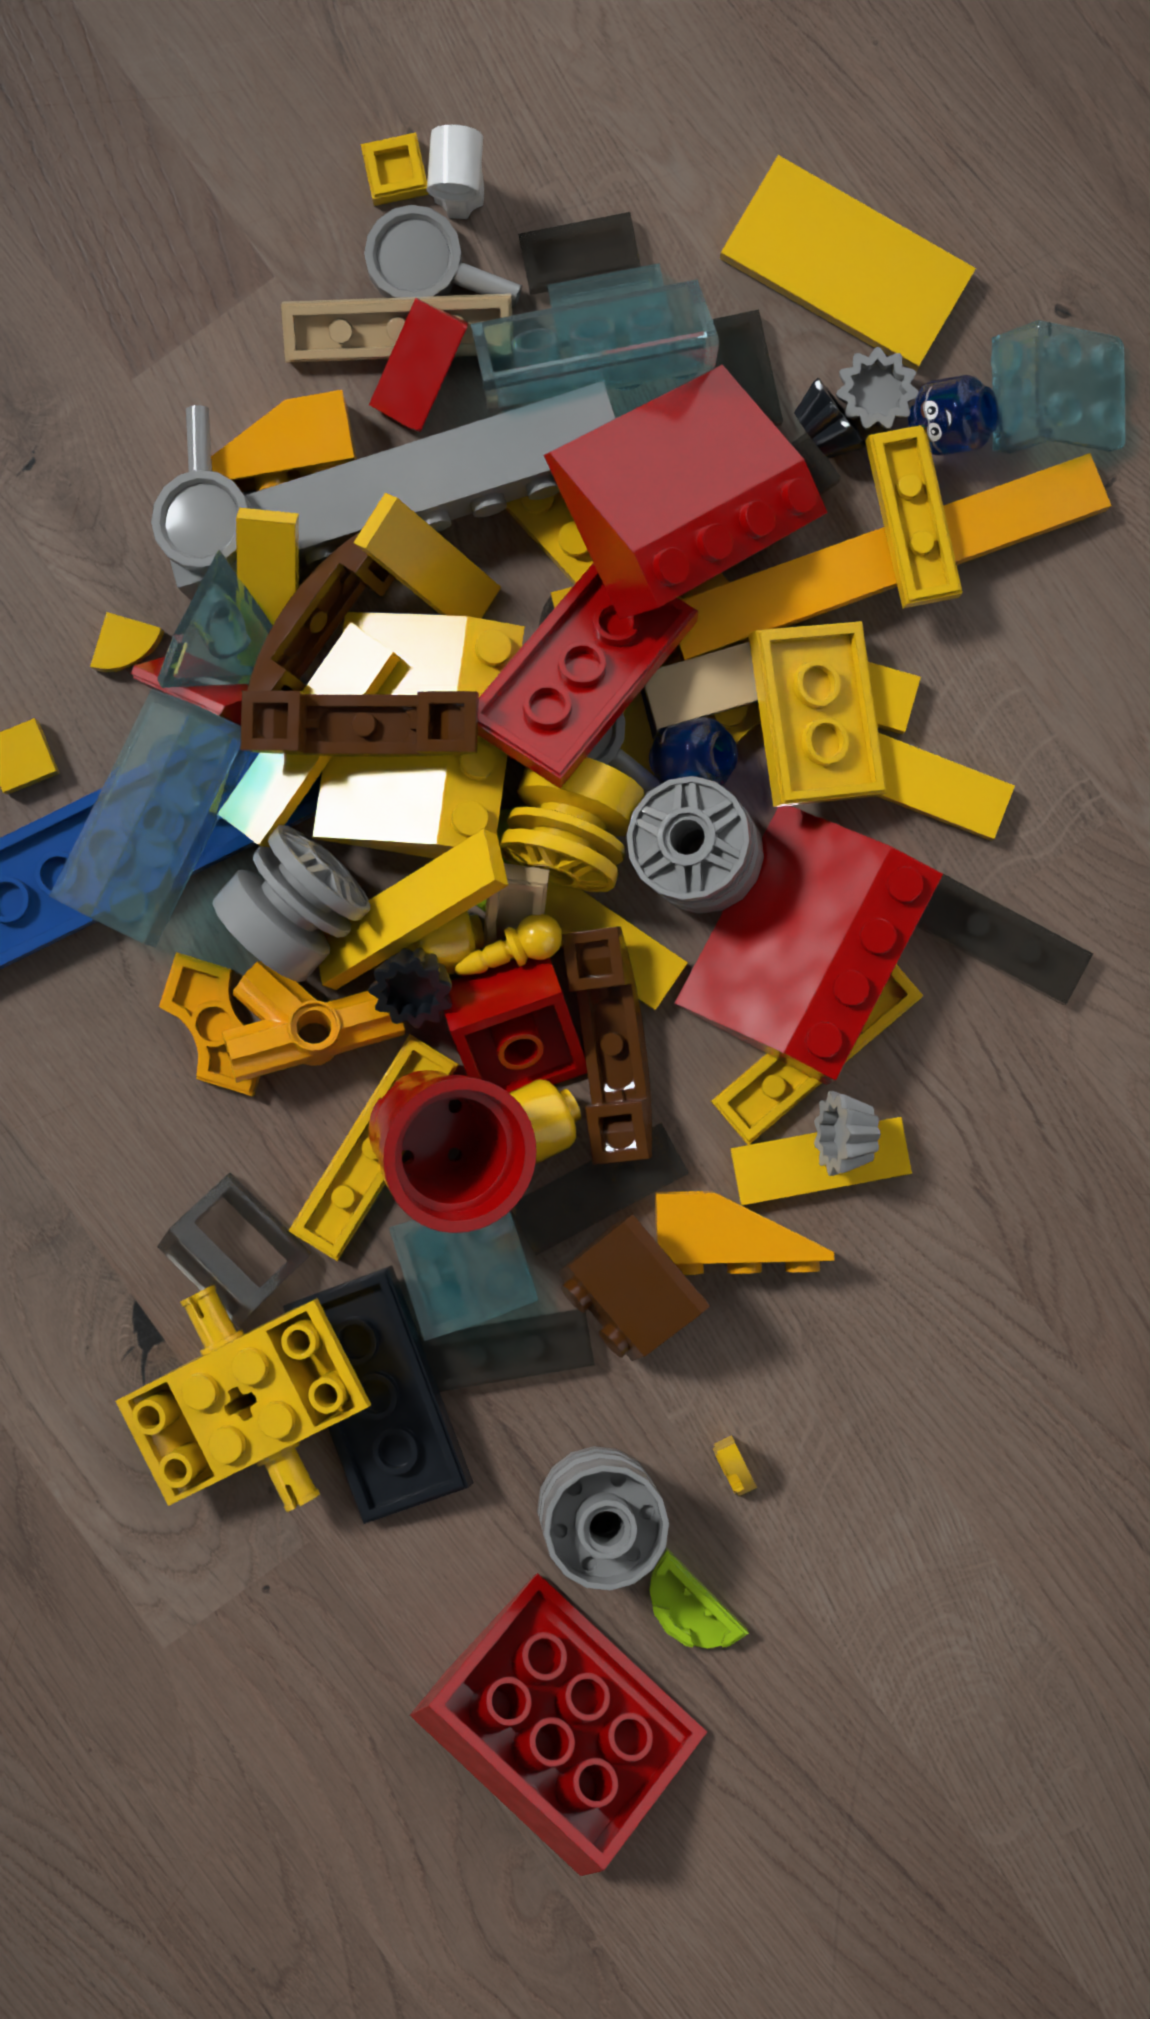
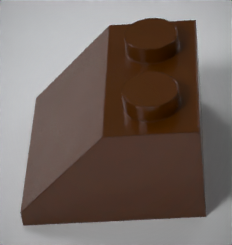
[557,1214,710,1361]

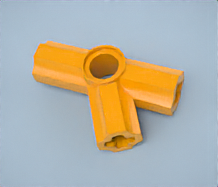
[222,961,405,1083]

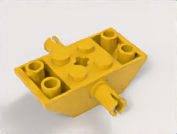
[115,1284,371,1512]

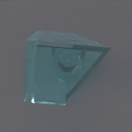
[157,550,273,688]

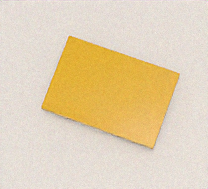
[748,621,887,807]

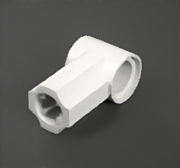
[427,125,484,219]

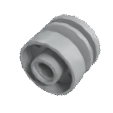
[626,776,764,914]
[212,825,371,982]
[537,1446,669,1591]

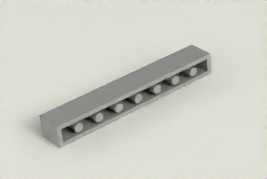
[170,381,615,604]

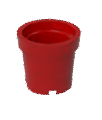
[369,1070,537,1233]

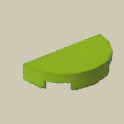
[649,1547,749,1649]

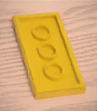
[720,155,976,372]

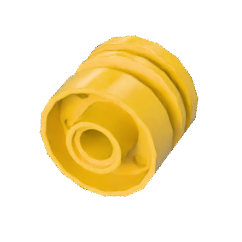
[499,757,645,892]

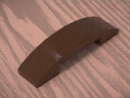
[247,532,395,692]
[240,691,479,757]
[562,926,652,1165]

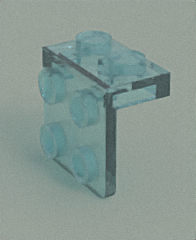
[991,320,1125,454]

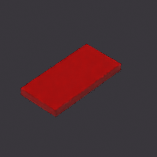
[478,563,698,789]

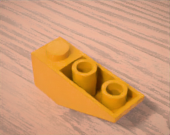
[211,390,357,493]
[655,1191,834,1275]

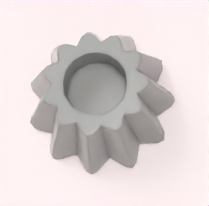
[836,347,919,430]
[814,1091,881,1176]

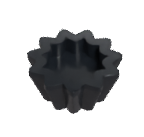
[794,378,866,459]
[368,947,452,1029]

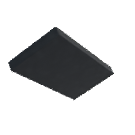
[283,1265,474,1524]

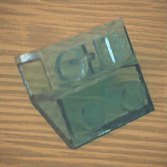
[389,1210,539,1341]

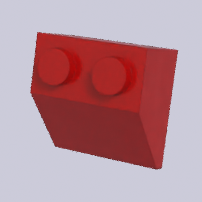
[444,957,587,1093]

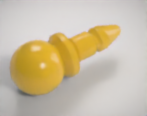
[455,914,562,976]

